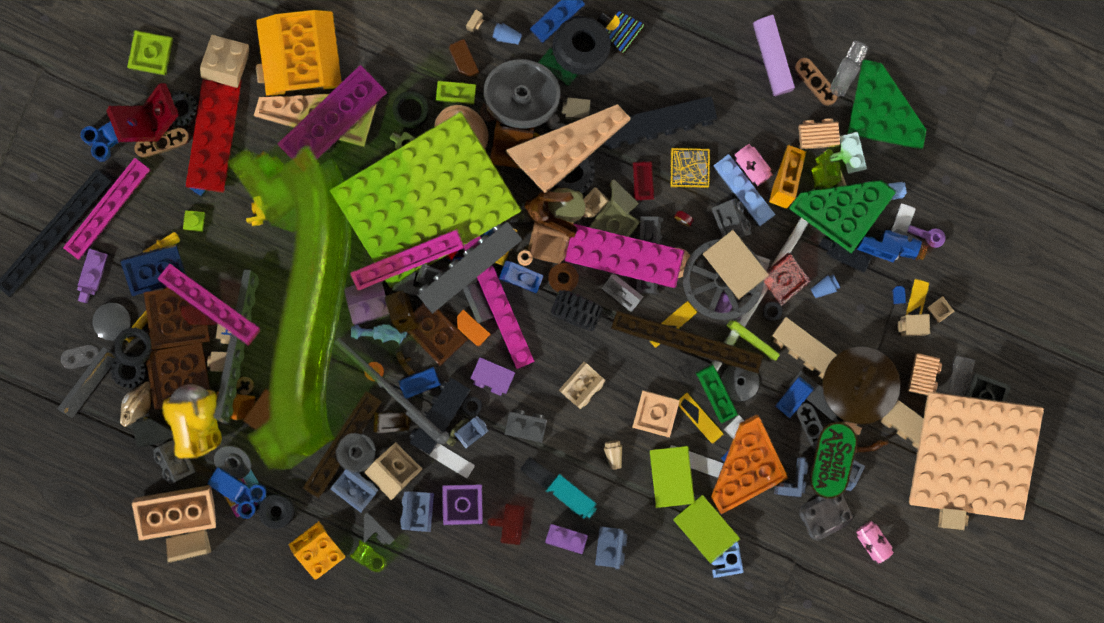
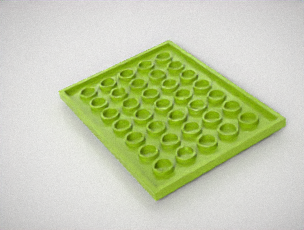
[330,112,521,288]

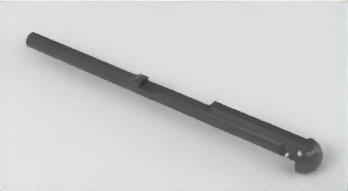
[334,338,449,444]

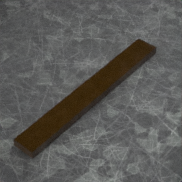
[611,310,764,374]

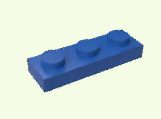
[530,0,585,43]

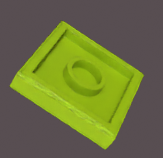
[127,30,173,76]

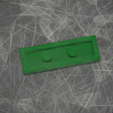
[696,364,738,424]

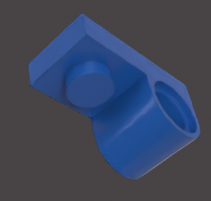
[499,261,544,293]

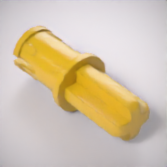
[143,232,180,253]

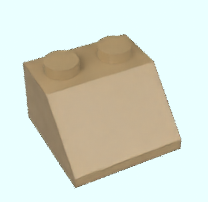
[364,442,423,500]
[166,530,211,562]

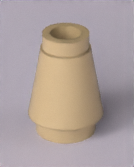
[604,440,622,470]

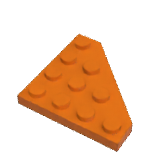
[711,414,788,514]

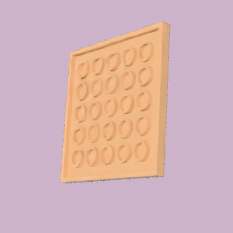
[909,391,1044,520]

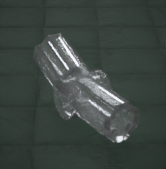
[830,40,869,96]

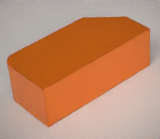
[457,310,491,346]

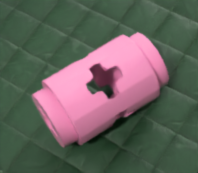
[735,144,773,186]
[856,521,894,564]

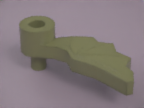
[446,418,469,446]

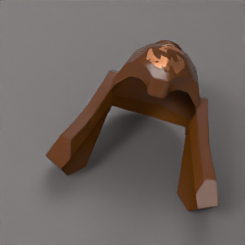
[525,191,577,237]

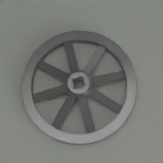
[683,239,764,320]

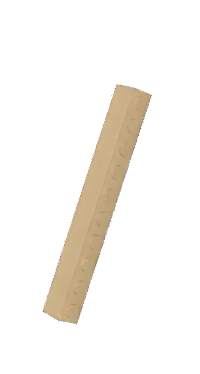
[771,317,923,449]

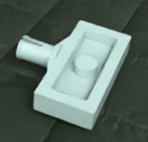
[830,131,867,174]

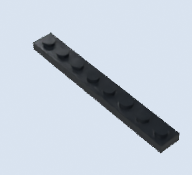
[0,169,112,298]

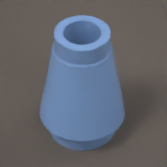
[492,23,522,45]
[810,274,841,298]

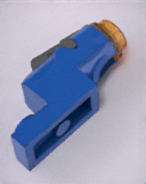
[857,229,928,262]

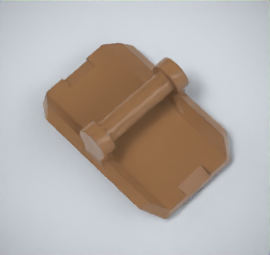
[528,221,573,264]

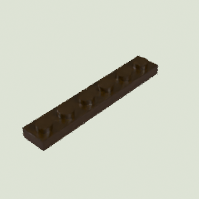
[303,391,382,499]

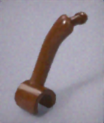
[856,440,888,453]

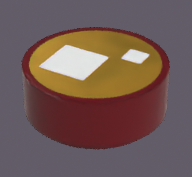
[674,210,694,227]

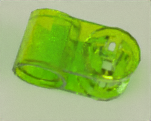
[349,540,387,572]

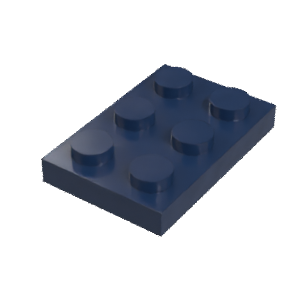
[120,244,187,296]

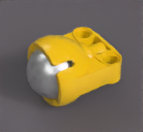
[163,384,222,458]

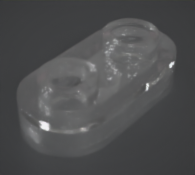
[61,345,99,369]

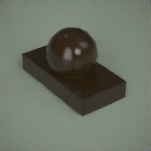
[374,410,410,433]

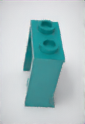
[546,474,596,518]

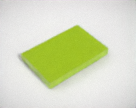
[650,446,695,508]
[673,495,740,564]

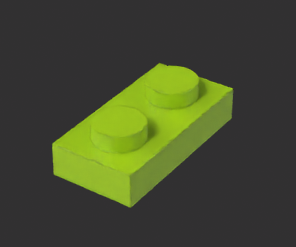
[436,81,476,104]

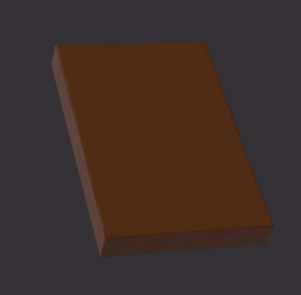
[403,303,468,366]

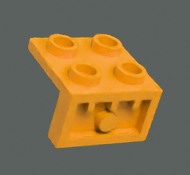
[288,521,345,580]

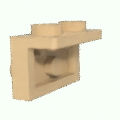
[559,362,606,409]

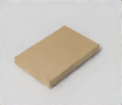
[703,230,769,299]

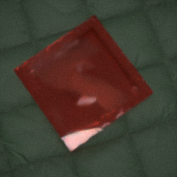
[764,252,811,306]

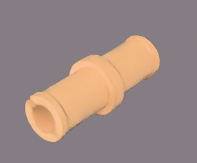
[518,250,533,266]

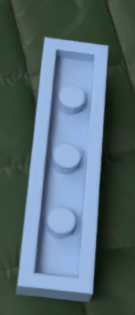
[713,154,775,227]

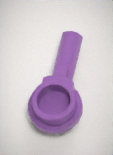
[907,225,945,248]

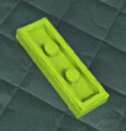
[726,320,780,360]

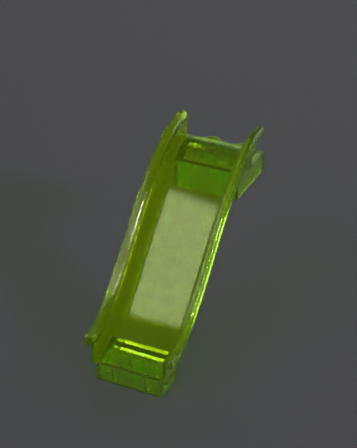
[228,147,352,469]

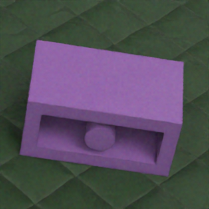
[471,358,515,396]
[545,524,588,554]

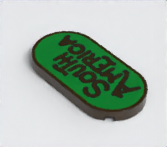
[809,422,858,499]

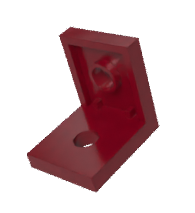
[106,83,178,142]

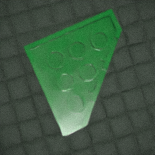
[847,60,927,150]
[789,180,897,254]

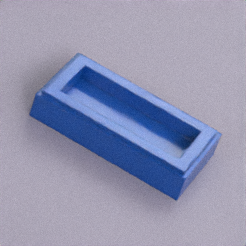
[398,367,441,399]
[775,376,814,418]

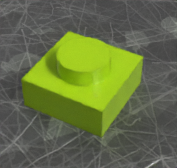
[183,210,205,232]

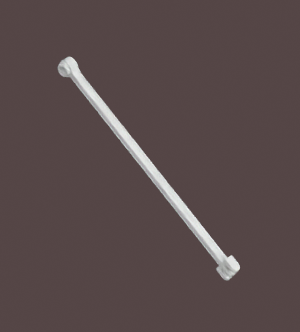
[710,189,814,371]

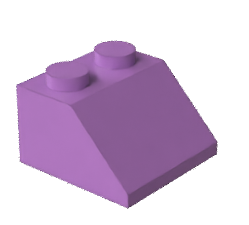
[344,281,389,325]

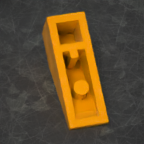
[769,145,806,209]

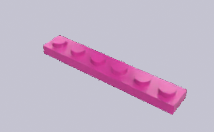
[63,158,151,260]
[350,229,464,291]
[158,264,261,346]

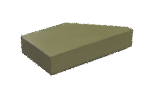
[610,179,639,217]

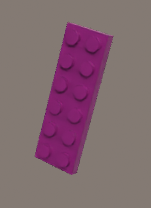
[277,65,387,172]

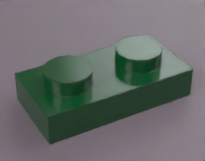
[538,48,578,87]

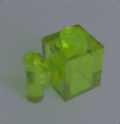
[812,149,842,187]

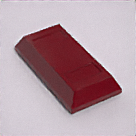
[633,161,654,201]

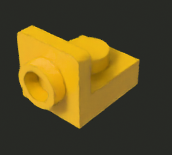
[246,196,268,226]

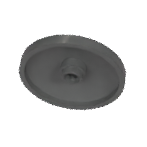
[483,60,560,128]

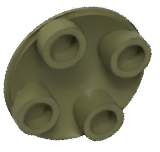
[548,188,585,222]

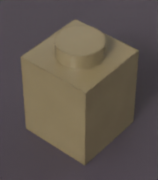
[562,98,590,120]

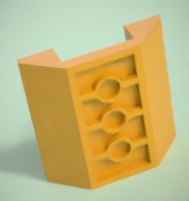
[256,10,342,96]

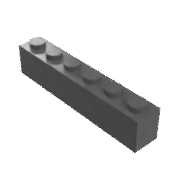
[418,222,522,314]

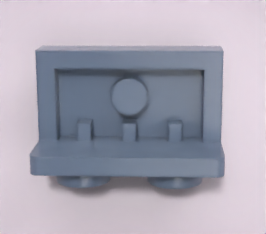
[331,469,378,513]
[400,491,434,532]

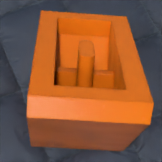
[216,392,255,420]

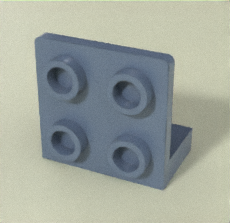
[774,458,808,497]
[595,527,627,569]

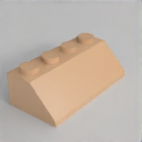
[132,485,216,540]

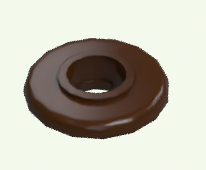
[549,263,579,292]

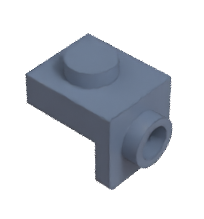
[454,416,488,448]

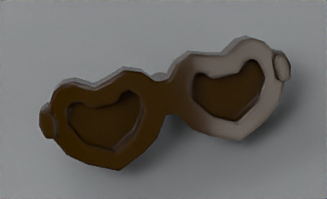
[395,346,416,376]

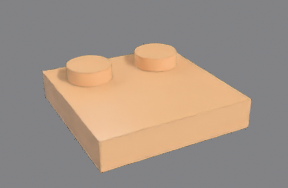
[633,390,680,438]

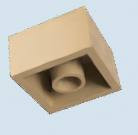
[200,35,249,88]

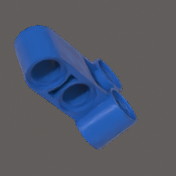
[81,121,134,162]
[207,467,267,518]

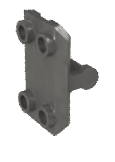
[800,495,853,541]

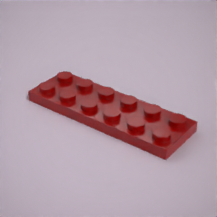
[186,79,242,193]

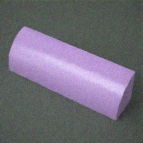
[753,15,795,96]

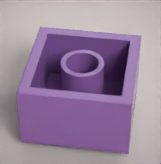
[443,485,483,525]

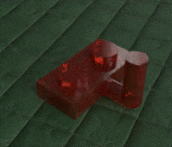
[488,504,525,545]

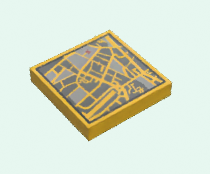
[671,148,710,188]

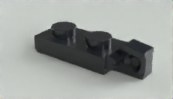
[819,238,873,273]

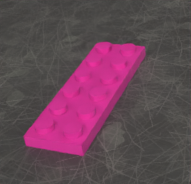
[565,224,685,288]

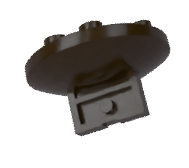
[822,347,900,424]

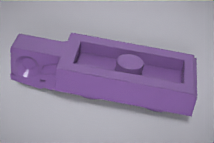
[77,249,108,303]

